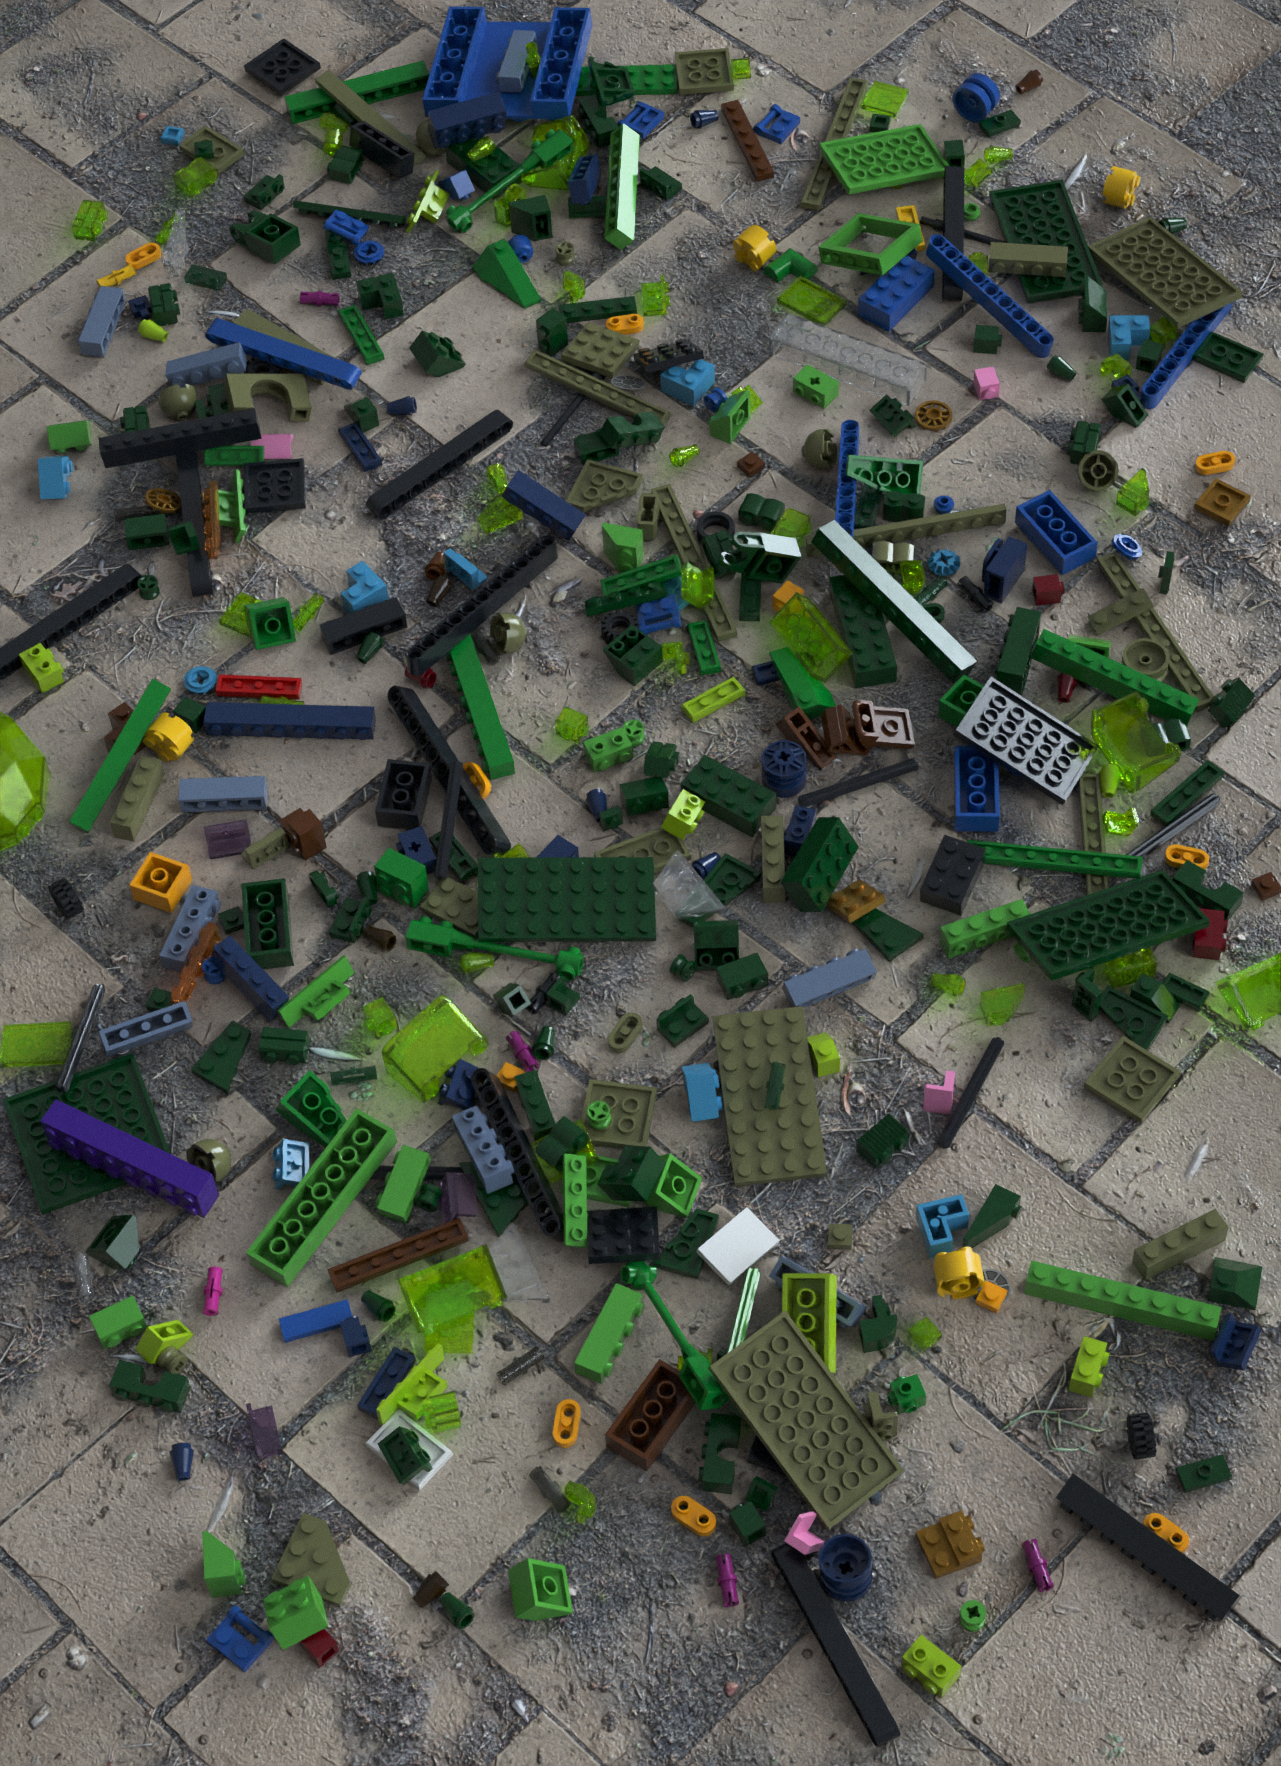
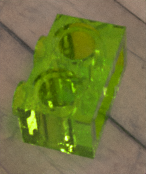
[1104,947,1157,988]

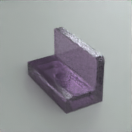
[204,819,251,859]
[440,1172,477,1224]
[246,1403,283,1459]

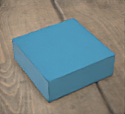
[160,126,185,146]

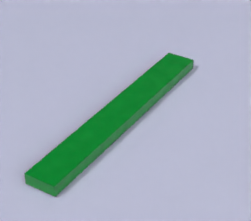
[69,678,171,833]
[967,840,1143,879]

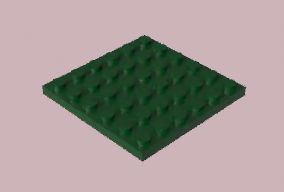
[3,1053,171,1215]

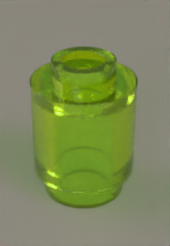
[323,128,343,156]

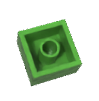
[263,1576,328,1650]

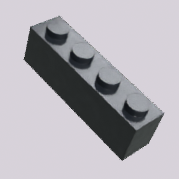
[349,121,415,178]
[320,597,407,655]

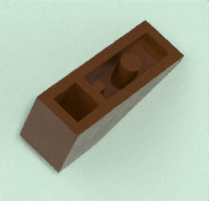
[775,707,838,770]

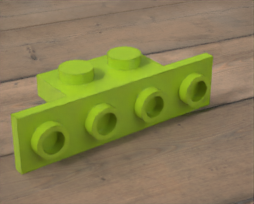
[406,170,449,233]
[376,1343,448,1425]

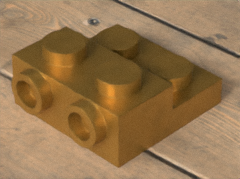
[915,1510,985,1579]

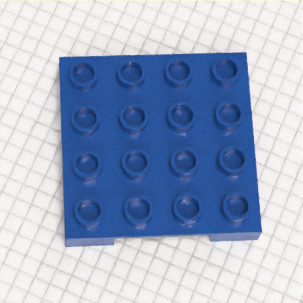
[422,7,593,122]

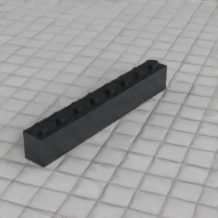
[98,408,262,469]
[1056,1473,1242,1622]

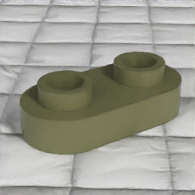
[608,1012,643,1053]

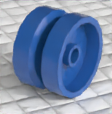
[952,73,1000,122]

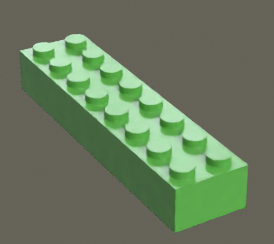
[246,1108,397,1287]

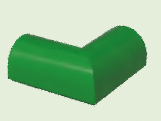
[764,248,818,283]

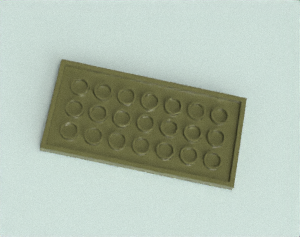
[1088,217,1242,328]
[712,1006,827,1187]
[708,1311,904,1530]

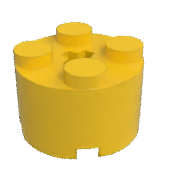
[1102,166,1141,209]
[733,225,777,271]
[143,712,194,762]
[933,1247,985,1299]

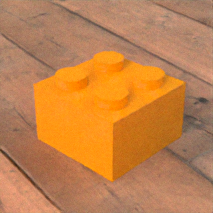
[129,852,192,913]

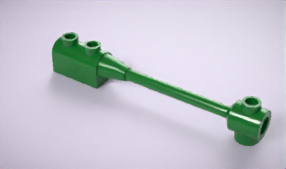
[445,129,573,233]
[405,916,584,981]
[620,1261,729,1410]

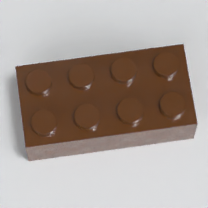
[605,1359,695,1472]

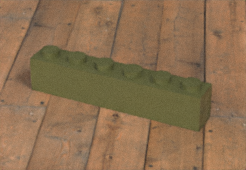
[232,308,334,385]

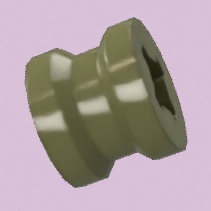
[555,241,575,266]
[157,1346,188,1374]

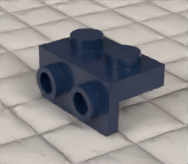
[438,1058,478,1110]
[1210,1314,1261,1371]

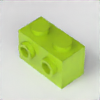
[19,643,64,693]
[661,789,705,840]
[1069,1336,1110,1398]
[901,1635,962,1698]

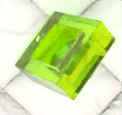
[908,1317,942,1351]

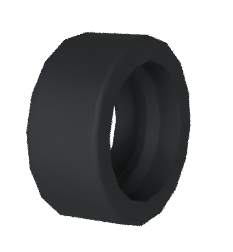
[696,511,735,544]

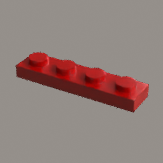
[216,674,302,700]

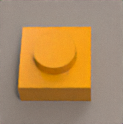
[497,1062,526,1093]
[975,1281,1008,1313]

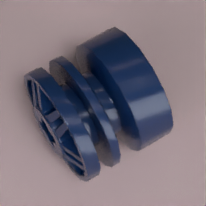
[761,740,806,798]
[818,1534,873,1602]

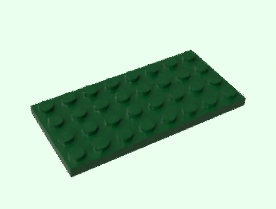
[989,179,1103,303]
[478,857,656,942]
[1007,870,1210,981]

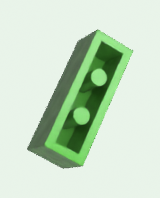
[376,1145,431,1223]

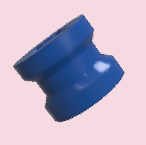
[703,388,728,413]
[202,957,226,985]

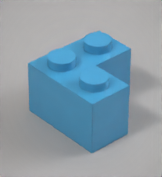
[1108,315,1150,360]
[660,359,715,406]
[38,456,73,499]
[341,561,389,614]
[681,1062,722,1122]
[916,1194,969,1259]

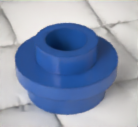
[934,495,954,514]

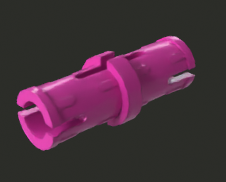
[203,1266,223,1316]

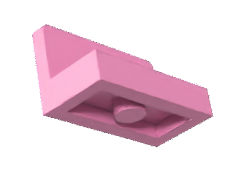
[251,434,293,459]
[923,1070,955,1115]
[784,1511,825,1555]

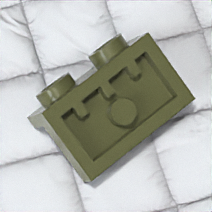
[241,828,289,869]

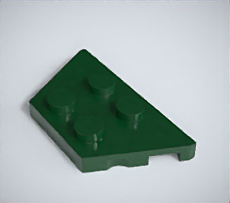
[588,56,634,107]
[459,1162,529,1238]

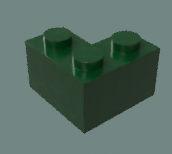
[356,273,404,320]
[597,1146,666,1201]

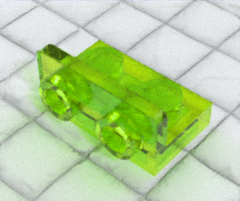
[641,274,670,316]
[682,562,714,609]

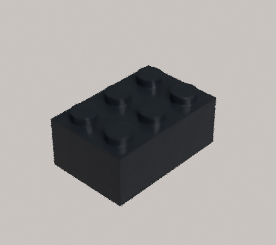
[375,759,432,830]
[920,835,986,916]

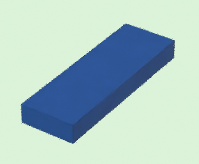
[279,1299,352,1343]

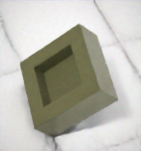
[828,1223,853,1250]

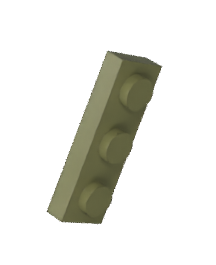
[1087,588,1154,636]

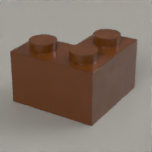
[104,702,147,756]
[279,808,327,861]

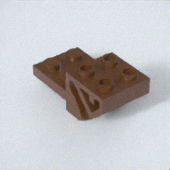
[821,700,915,755]

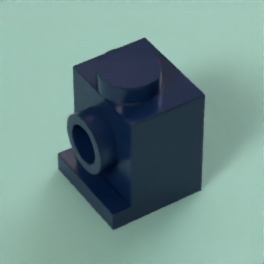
[340,1316,372,1357]

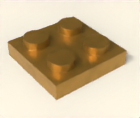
[1194,478,1251,526]
[826,880,886,923]

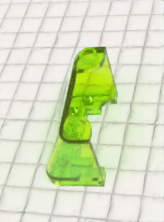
[521,115,589,191]
[1091,691,1181,794]
[1215,953,1281,1031]
[382,995,489,1103]
[395,1244,508,1336]

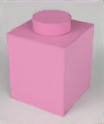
[973,367,1000,400]

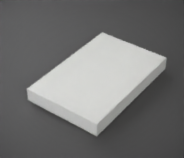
[696,1207,780,1286]
[365,1409,453,1490]

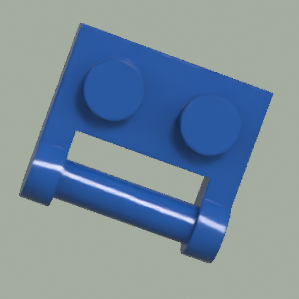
[617,101,665,139]
[753,104,800,144]
[323,209,369,246]
[636,594,682,636]
[206,1605,274,1673]

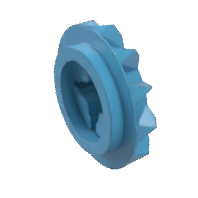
[927,548,960,576]
[184,666,217,695]

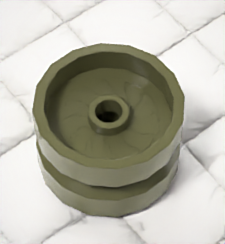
[1121,638,1169,683]

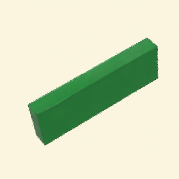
[204,446,264,466]
[687,620,721,676]

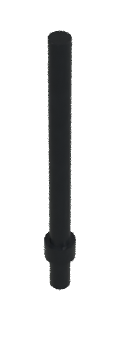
[920,216,1006,245]
[541,372,603,447]

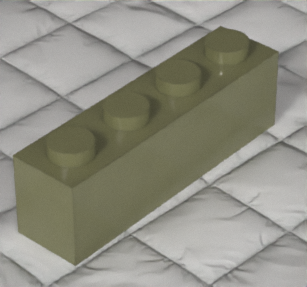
[988,242,1068,277]
[110,755,165,842]
[761,816,785,903]
[1132,1209,1229,1281]

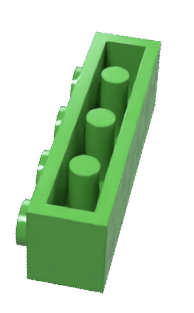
[939,899,1030,959]
[574,1283,645,1384]

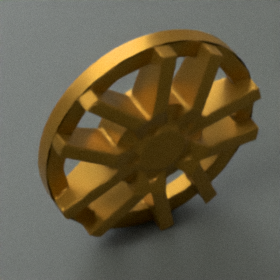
[915,400,952,432]
[145,488,182,514]

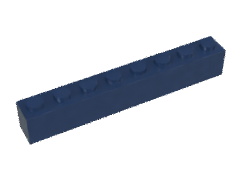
[204,702,376,740]

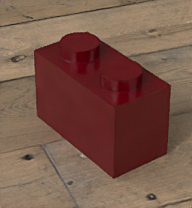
[1192,908,1228,960]

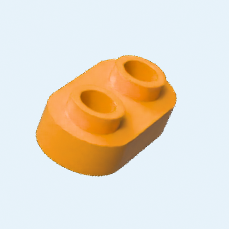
[125,243,161,270]
[606,314,644,335]
[1195,451,1235,475]
[463,762,491,799]
[1165,844,1209,870]
[553,1399,581,1448]
[671,1496,716,1537]
[1143,1513,1189,1553]

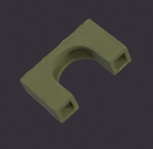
[224,374,312,422]

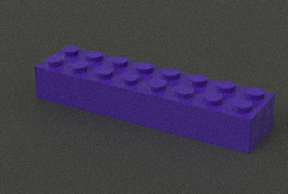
[41,1099,219,1218]

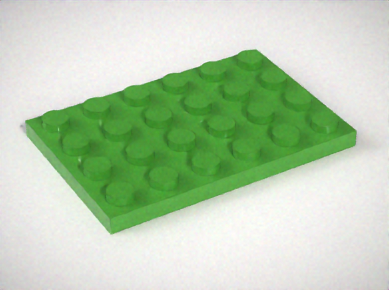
[819,124,949,194]

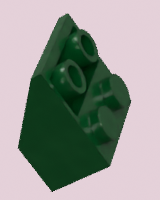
[508,195,553,242]
[1078,276,1107,332]
[409,331,466,377]
[603,625,663,686]
[694,920,739,970]

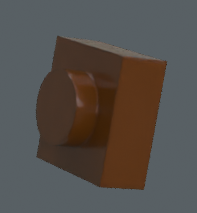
[737,452,765,478]
[1251,872,1281,901]

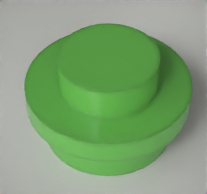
[964,203,980,221]

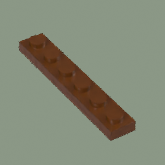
[721,100,774,182]
[327,1218,469,1293]

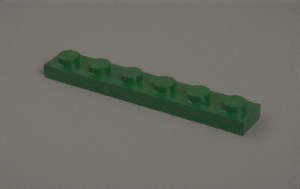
[293,200,406,227]

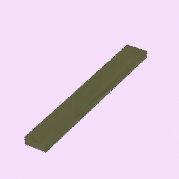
[315,70,425,167]
[524,349,671,425]
[1078,774,1109,895]

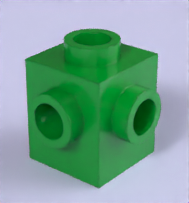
[887,1374,926,1414]

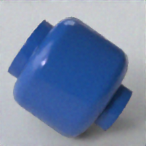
[508,235,533,263]

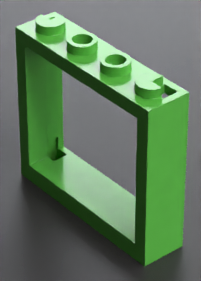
[818,213,923,276]

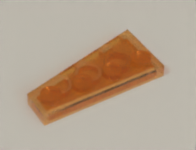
[203,481,220,560]
[171,921,223,1004]

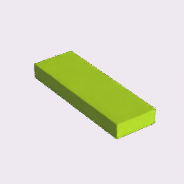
[681,677,745,723]

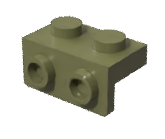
[863,1392,898,1441]

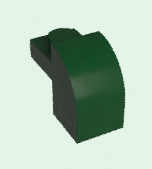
[858,1295,897,1353]

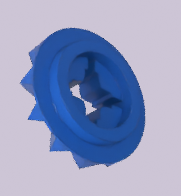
[354,241,384,265]
[1111,534,1142,561]

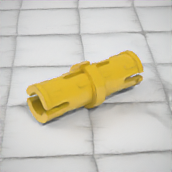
[96,264,136,288]

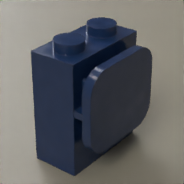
[982,536,1027,604]

